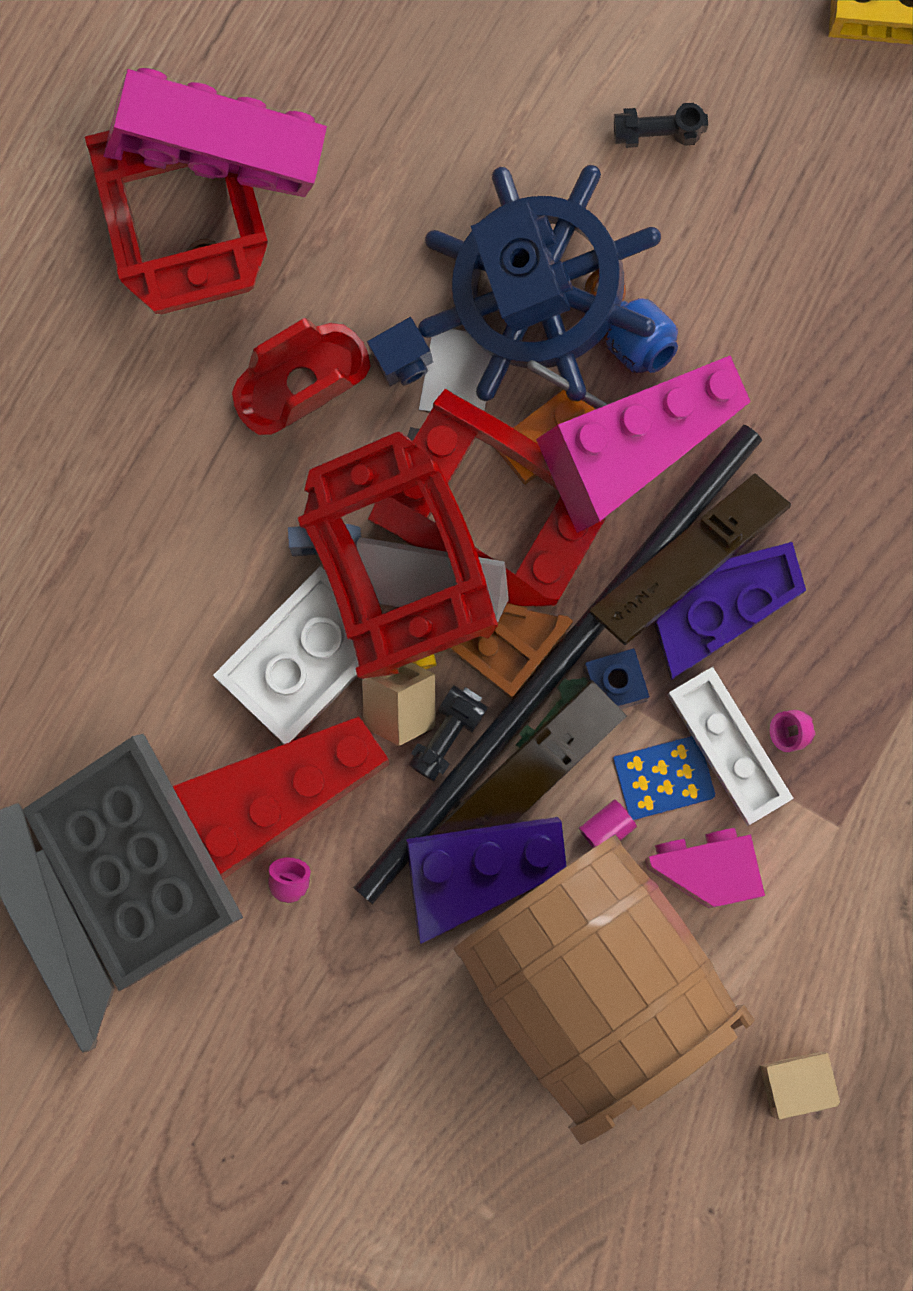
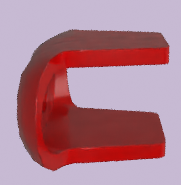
[232,318,371,435]

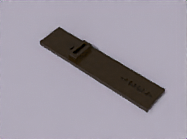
[590,473,791,645]
[427,679,627,836]

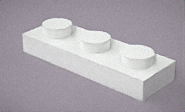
[667,667,794,826]

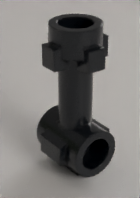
[614,102,708,148]
[409,685,489,782]

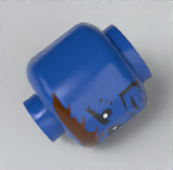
[604,298,678,373]

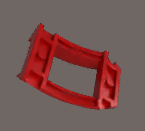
[84,130,268,314]
[368,389,606,607]
[297,431,498,679]

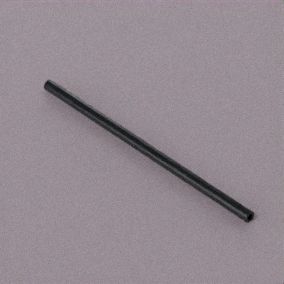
[353,425,762,904]

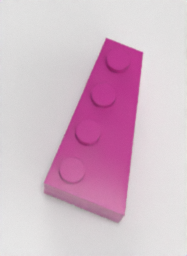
[536,356,751,533]

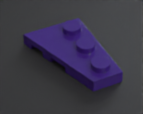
[406,817,567,944]

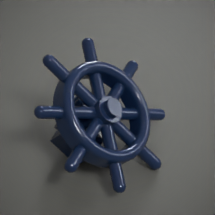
[418,165,661,402]

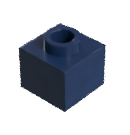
[367,316,433,387]
[583,648,650,709]

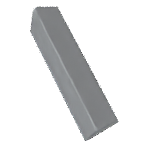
[356,537,509,622]

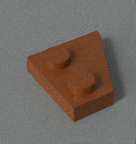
[448,604,573,700]

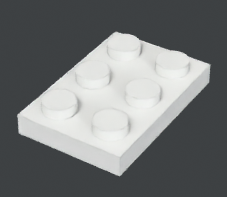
[213,566,359,744]

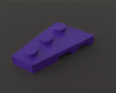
[654,542,806,680]

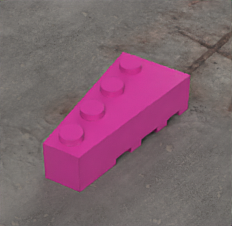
[103,68,327,197]

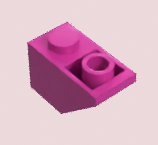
[645,828,765,909]

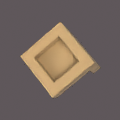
[362,663,435,746]
[760,1052,840,1120]

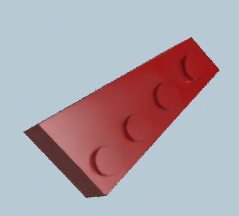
[173,716,390,879]

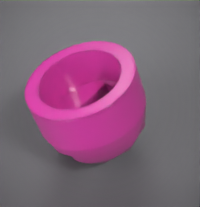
[770,710,815,752]
[268,857,311,903]

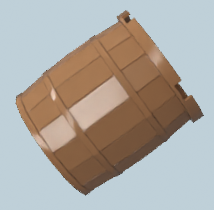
[453,835,755,1145]

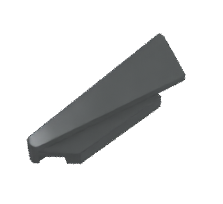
[0,803,115,1053]

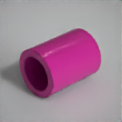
[579,799,637,848]

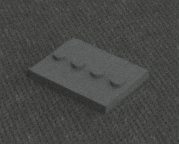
[23,733,243,991]

